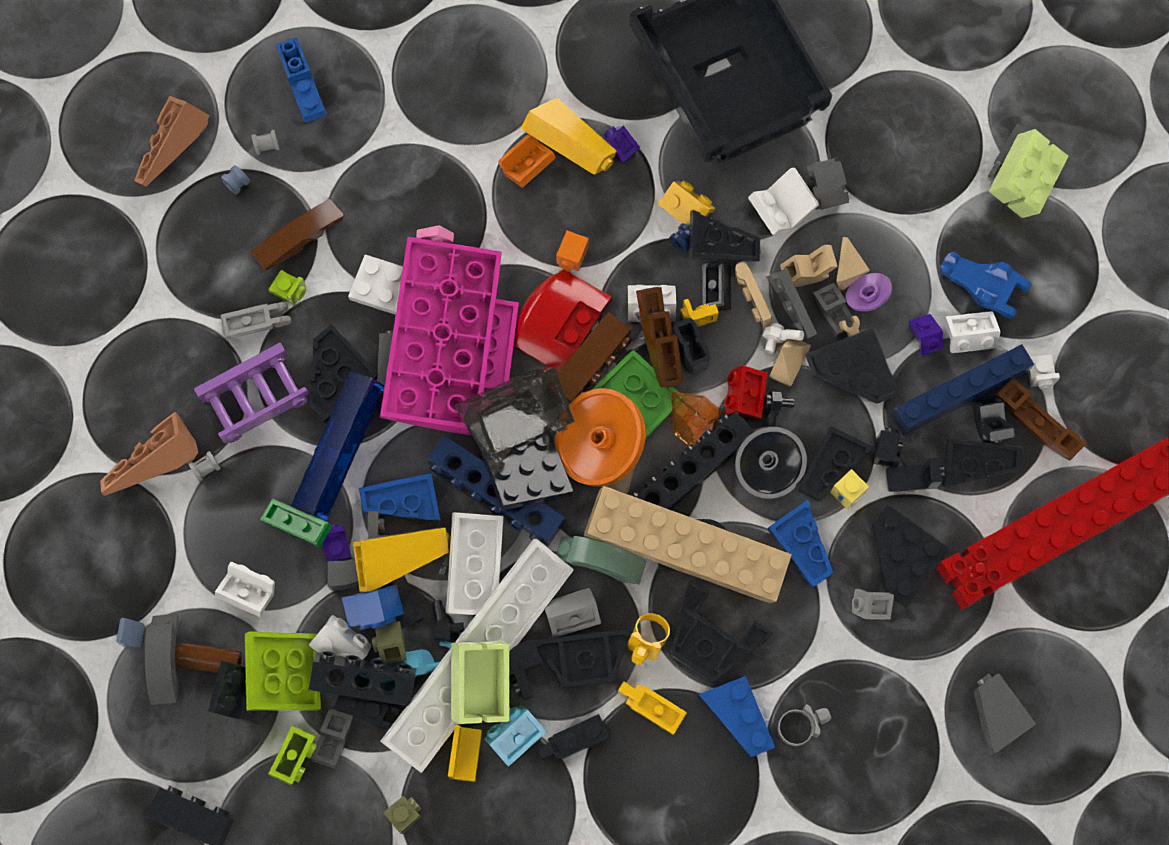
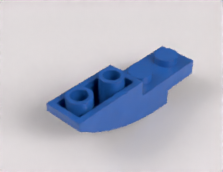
[276,38,327,123]

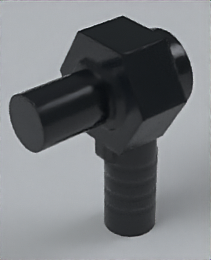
[763,392,795,426]
[432,600,465,642]

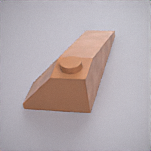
[134,96,210,187]
[100,412,198,496]

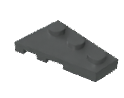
[766,269,817,339]

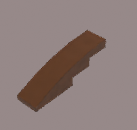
[251,199,344,271]
[636,287,683,388]

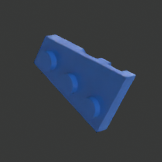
[359,473,441,522]
[768,500,833,589]
[698,676,775,757]

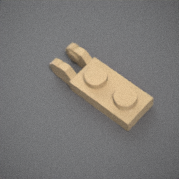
[735,262,772,328]

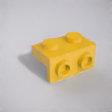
[658,180,715,226]

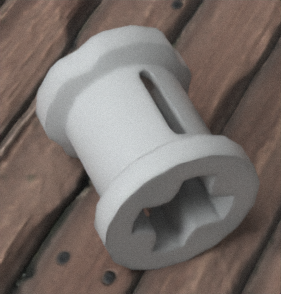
[252,129,280,155]
[188,451,221,482]

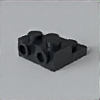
[208,661,268,724]

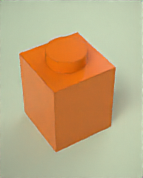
[556,231,589,272]

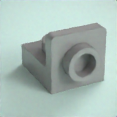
[852,589,894,619]

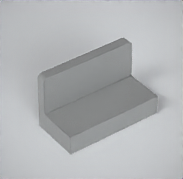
[545,588,601,638]

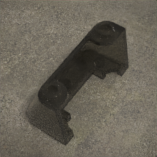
[455,367,575,463]

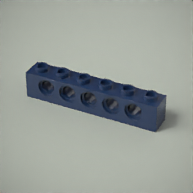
[427,435,565,546]

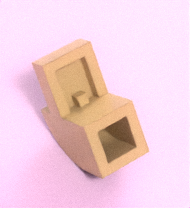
[780,245,838,287]

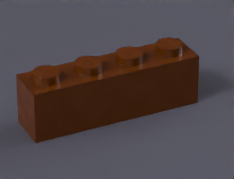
[549,312,632,405]

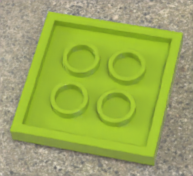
[245,632,321,711]

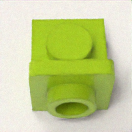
[268,270,306,305]

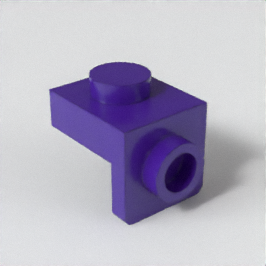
[908,314,943,355]

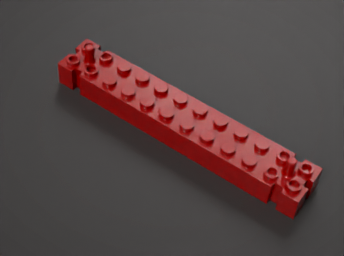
[936,437,1169,610]

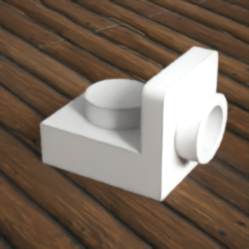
[1028,354,1060,389]

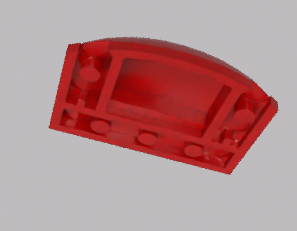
[514,269,612,373]

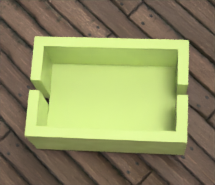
[988,129,1068,218]
[451,641,509,724]

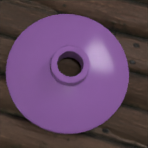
[846,273,892,311]

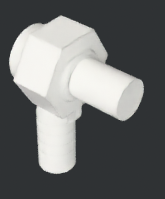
[763,323,804,354]

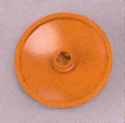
[555,388,646,487]

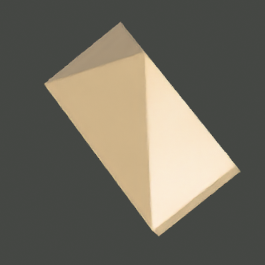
[837,237,870,290]
[769,339,811,388]

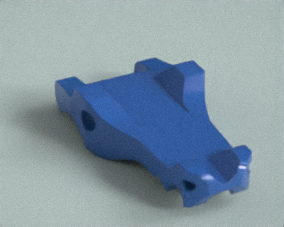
[940,252,1032,319]

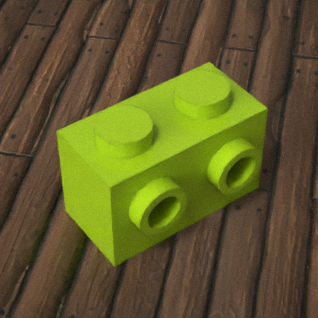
[268,726,316,786]

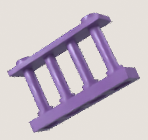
[194,343,309,444]

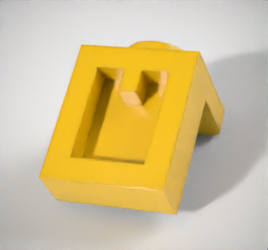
[680,299,719,326]

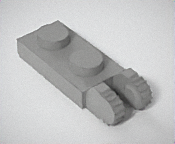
[220,302,291,340]

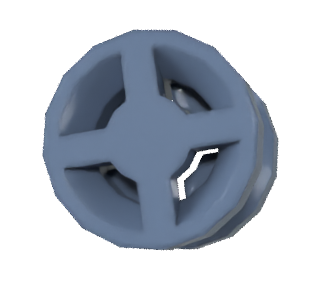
[221,165,251,195]

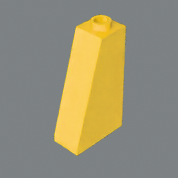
[521,98,617,175]
[353,528,450,592]

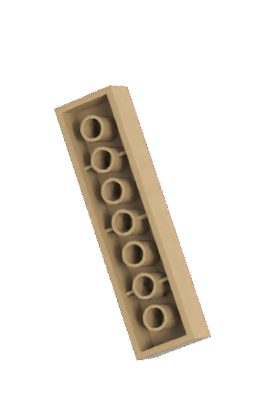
[584,486,792,603]

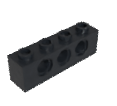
[308,651,417,706]

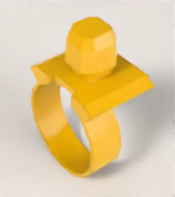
[627,613,670,665]

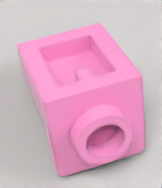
[416,225,454,243]

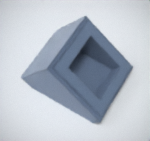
[116,618,145,648]

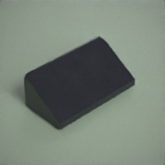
[702,261,731,310]

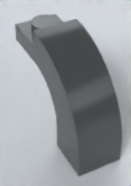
[327,511,388,591]
[145,614,180,705]

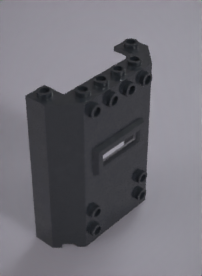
[629,0,832,162]

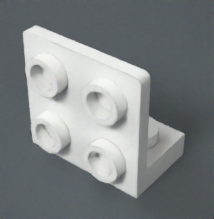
[748,168,819,235]

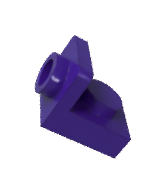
[603,125,640,163]
[322,524,353,564]

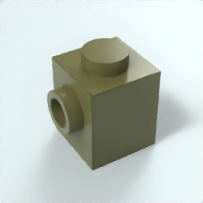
[372,621,407,664]
[383,796,422,835]

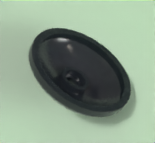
[734,426,807,499]

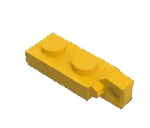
[618,682,687,735]

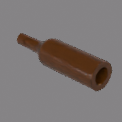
[175,643,242,673]

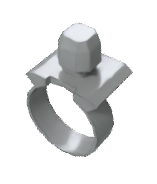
[777,704,831,746]

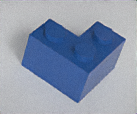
[342,584,404,630]

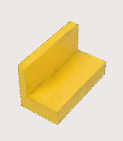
[448,725,482,782]

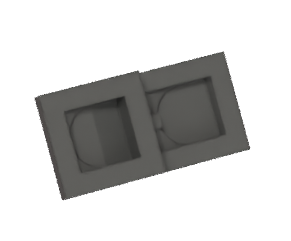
[813,283,853,339]
[311,708,353,769]

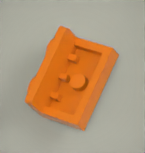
[498,134,556,188]

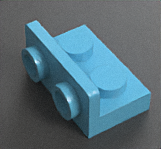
[484,705,546,767]

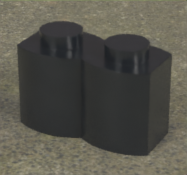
[673,318,710,375]

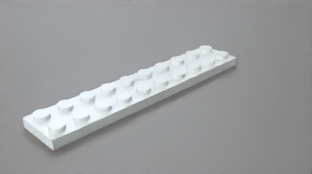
[380,539,574,773]

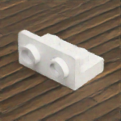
[945,311,1000,353]

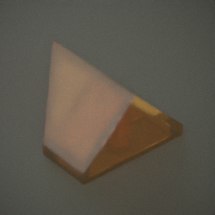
[672,391,723,446]

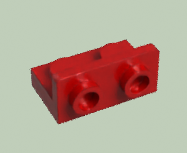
[724,365,767,420]

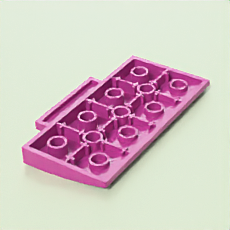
[380,237,519,436]

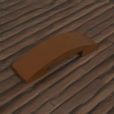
[996,378,1087,461]

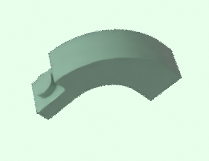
[556,536,647,585]

